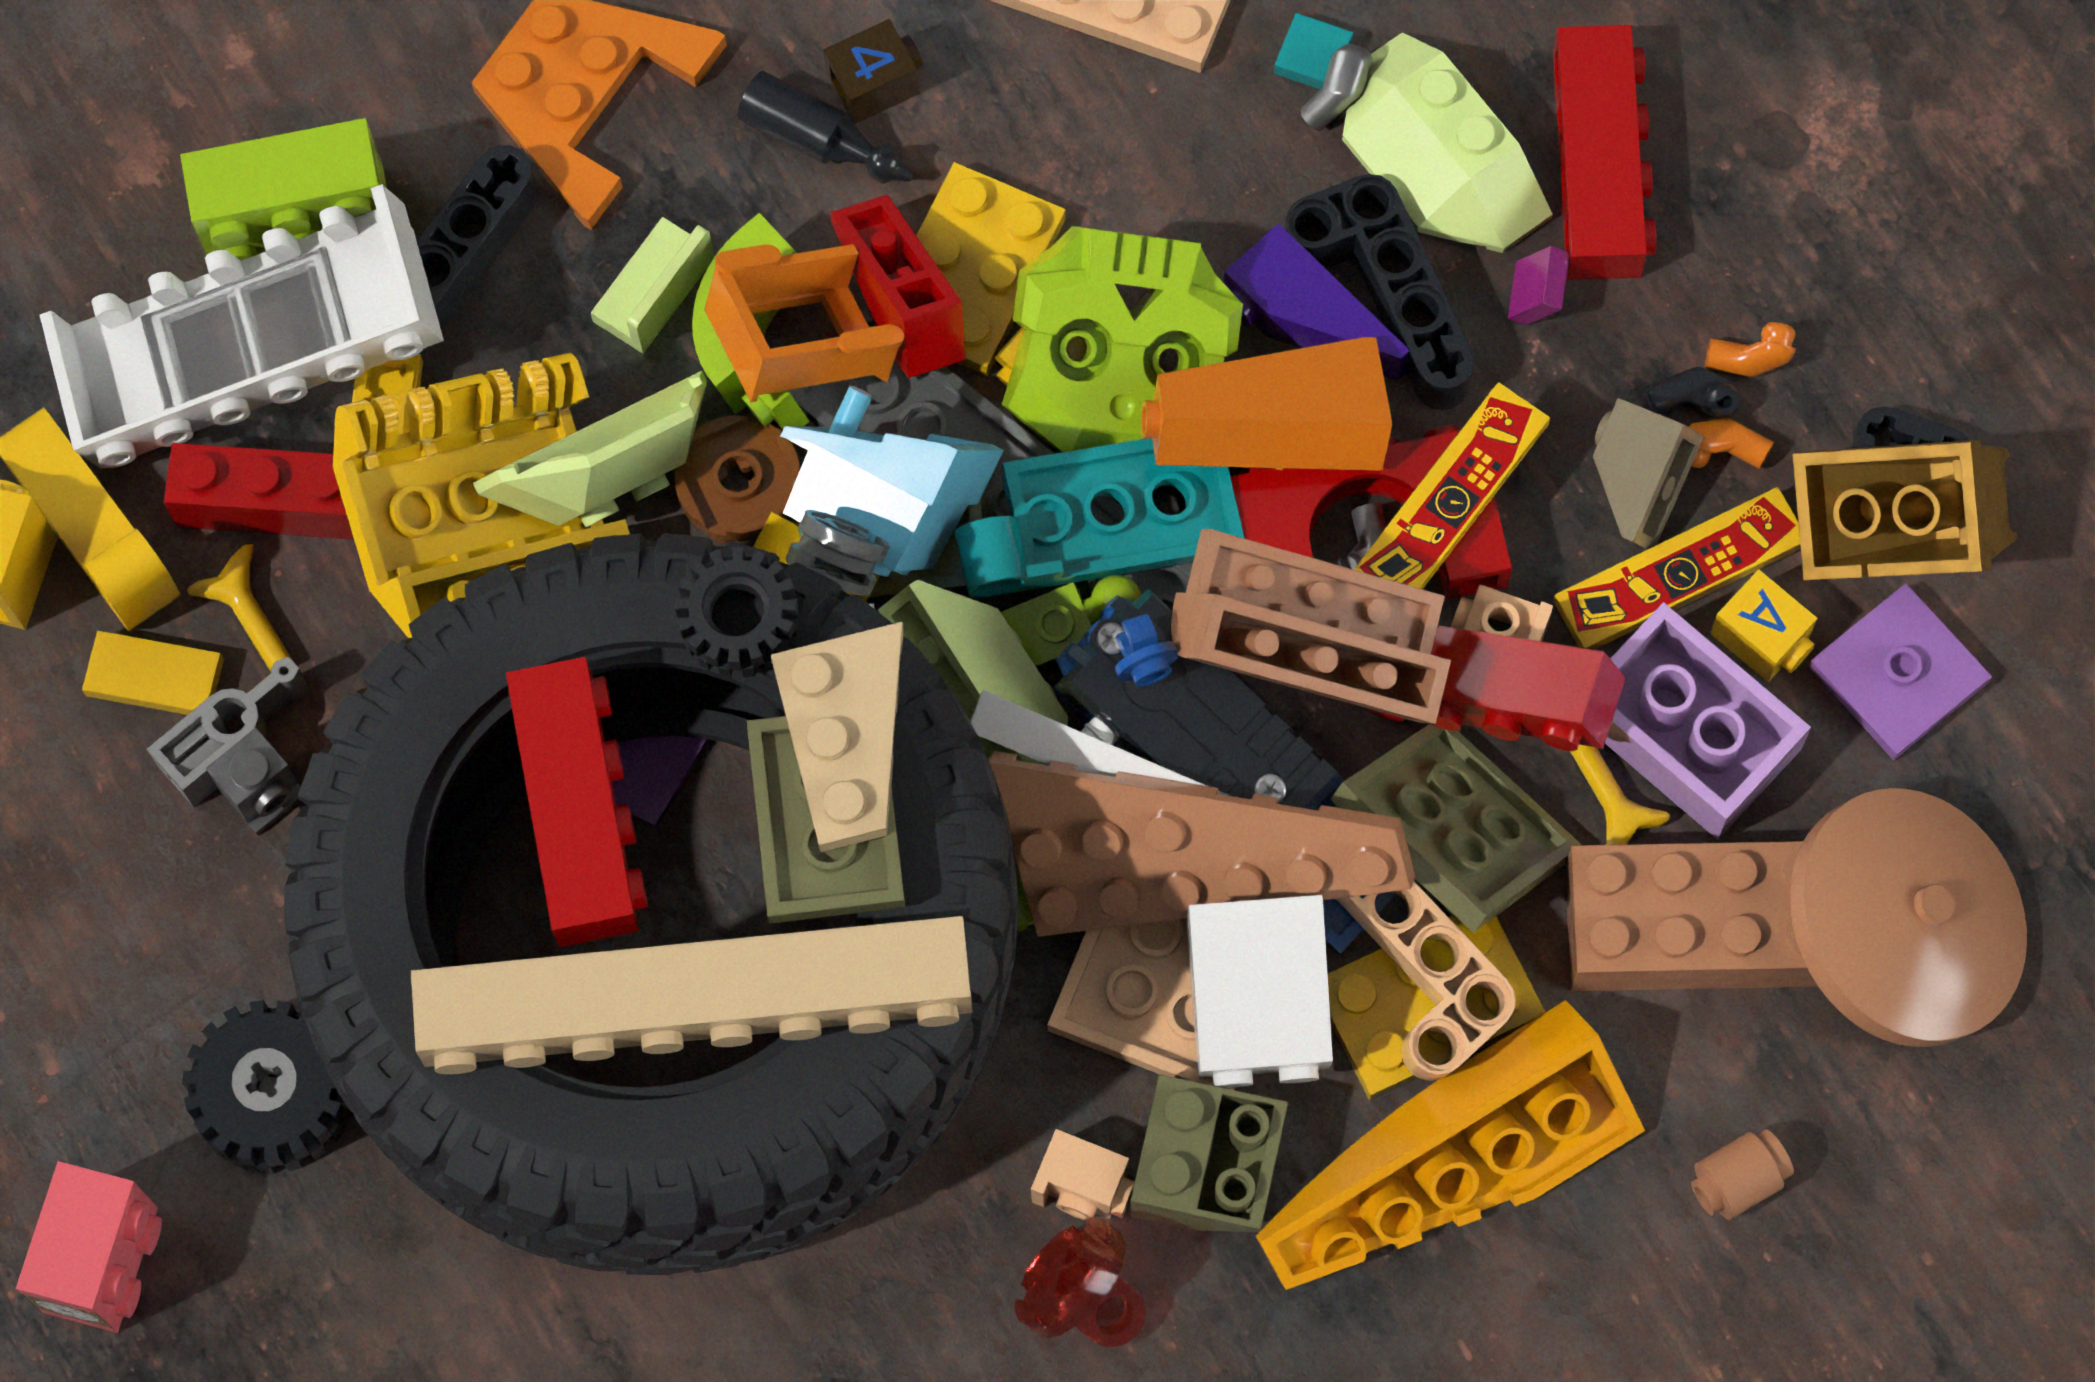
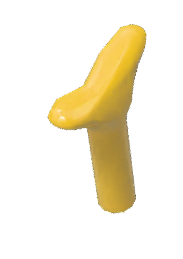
[187,544,294,672]
[1570,745,1671,845]

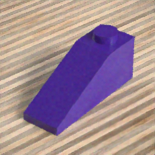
[1224,223,1410,381]

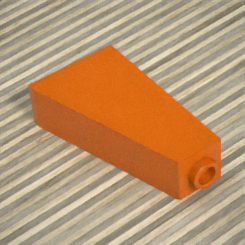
[1141,337,1392,471]

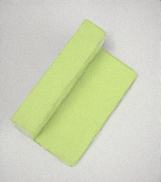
[591,217,715,354]

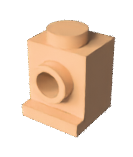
[1451,585,1553,642]
[1031,1129,1135,1221]

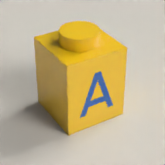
[1710,569,1817,683]

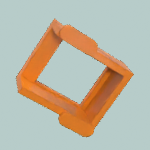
[704,244,904,403]

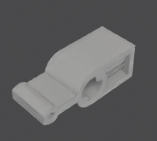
[147,657,309,808]

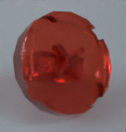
[1014,1217,1146,1347]

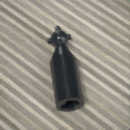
[737,70,914,183]

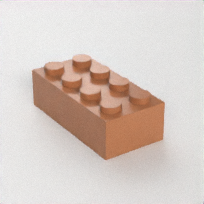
[1565,841,1818,991]

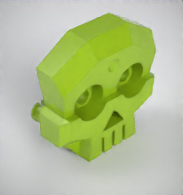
[1002,226,1243,453]

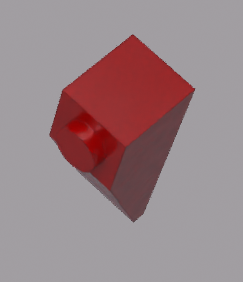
[830,194,966,378]

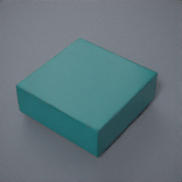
[1274,13,1353,90]

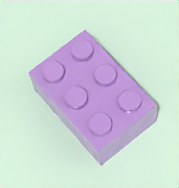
[1605,602,1811,840]

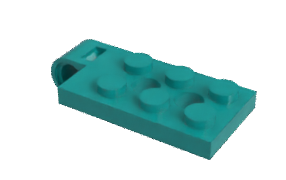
[955,439,1244,598]

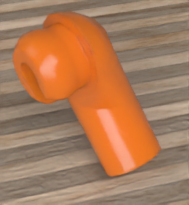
[1705,322,1796,377]
[1688,418,1775,469]

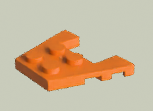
[471,0,727,230]

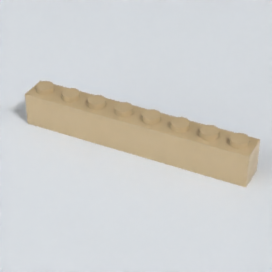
[411,916,973,1074]

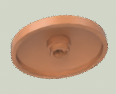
[1790,788,2027,1047]

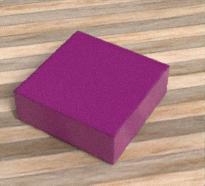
[1508,246,1569,326]

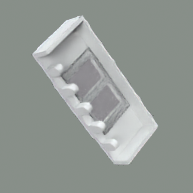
[40,184,444,469]

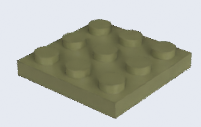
[1330,724,1582,933]

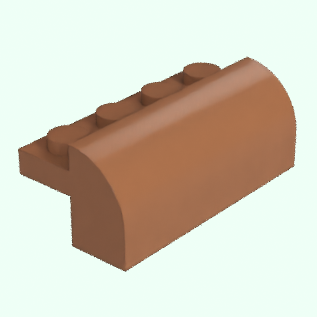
[1171,529,1451,724]

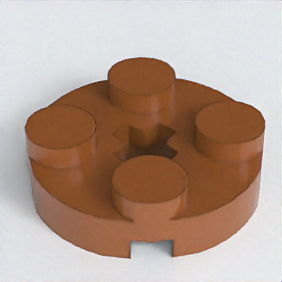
[674,415,800,544]

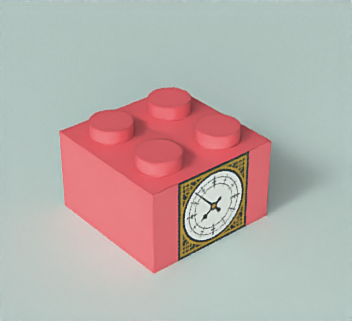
[16,1161,162,1333]

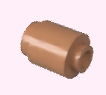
[1691,1129,1794,1220]

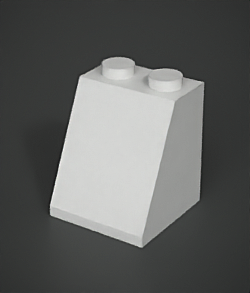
[1186,895,1333,1088]

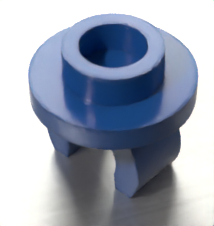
[1115,613,1179,687]

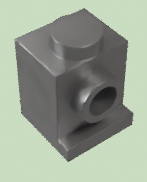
[205,728,301,835]

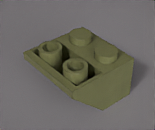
[1131,1074,1288,1232]

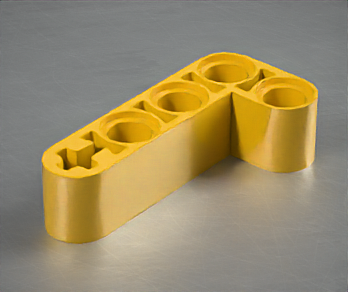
[0,407,181,632]

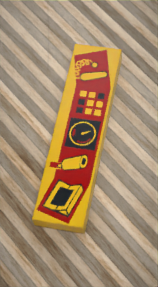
[1354,382,1550,589]
[1553,487,1801,650]

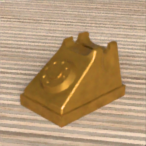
[1792,440,2017,580]

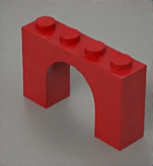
[1230,425,1512,601]

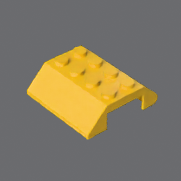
[333,353,630,638]

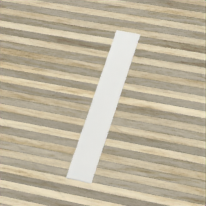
[971,690,1230,796]

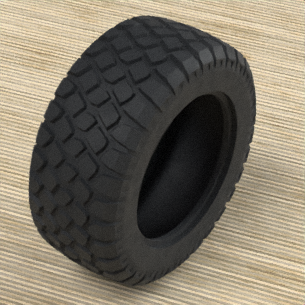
[284,533,1018,1275]

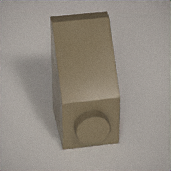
[1593,398,1704,550]

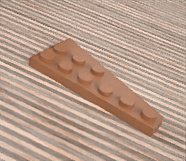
[988,751,1416,937]

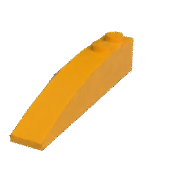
[1255,1000,1645,1290]

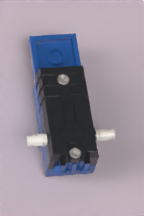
[1052,589,1396,954]

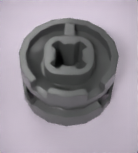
[785,510,890,596]

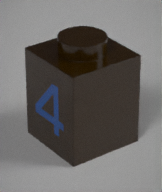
[823,19,924,124]

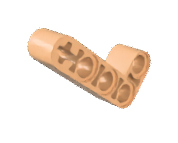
[1336,882,1516,1081]

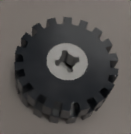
[182,1000,352,1174]

